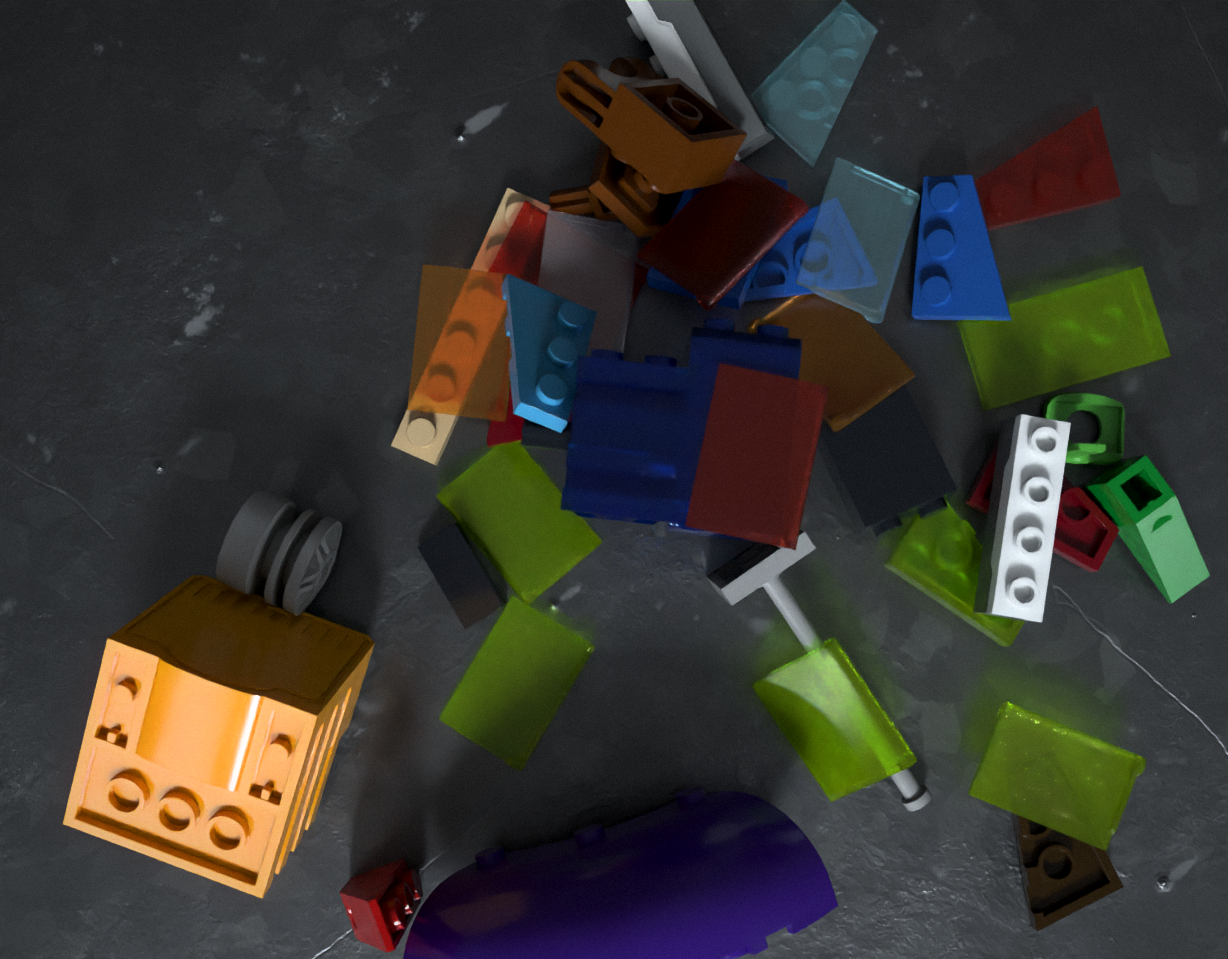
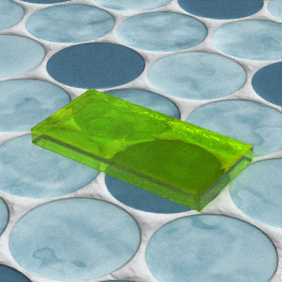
[957,266,1171,411]

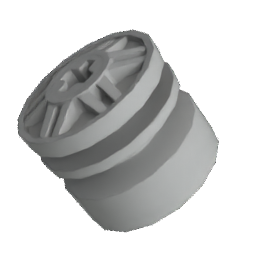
[215,488,342,616]

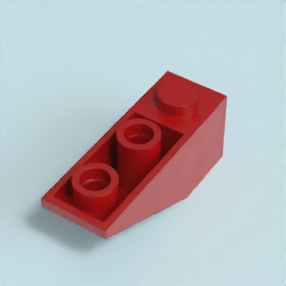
[339,858,423,953]

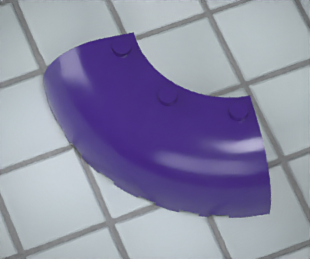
[403,786,838,959]

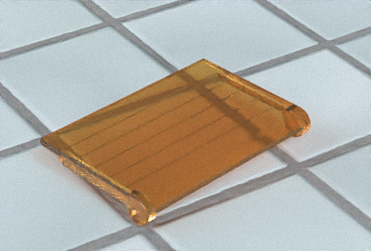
[408,264,522,421]
[747,291,915,432]

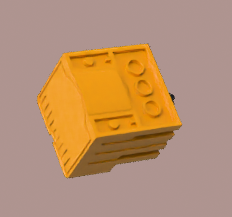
[63,575,375,898]

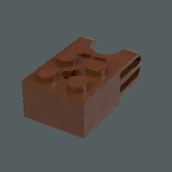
[556,57,747,194]

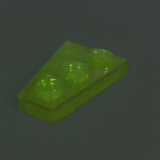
[883,501,1025,647]

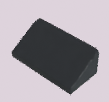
[417,522,507,629]

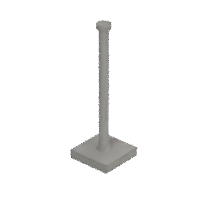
[707,524,932,811]

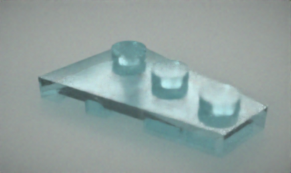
[751,0,878,167]

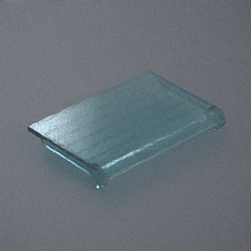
[795,157,920,323]

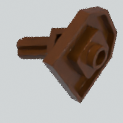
[549,140,674,237]

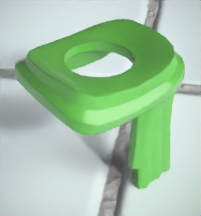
[1043,392,1125,465]

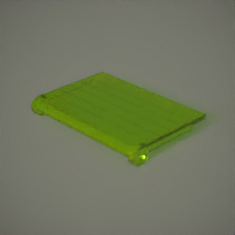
[436,442,602,606]
[438,596,596,771]
[751,638,917,802]
[968,701,1146,851]

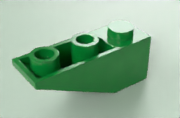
[1083,455,1210,603]

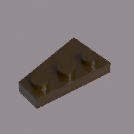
[1006,751,1124,931]

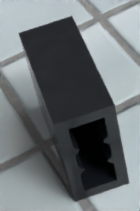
[812,385,957,538]

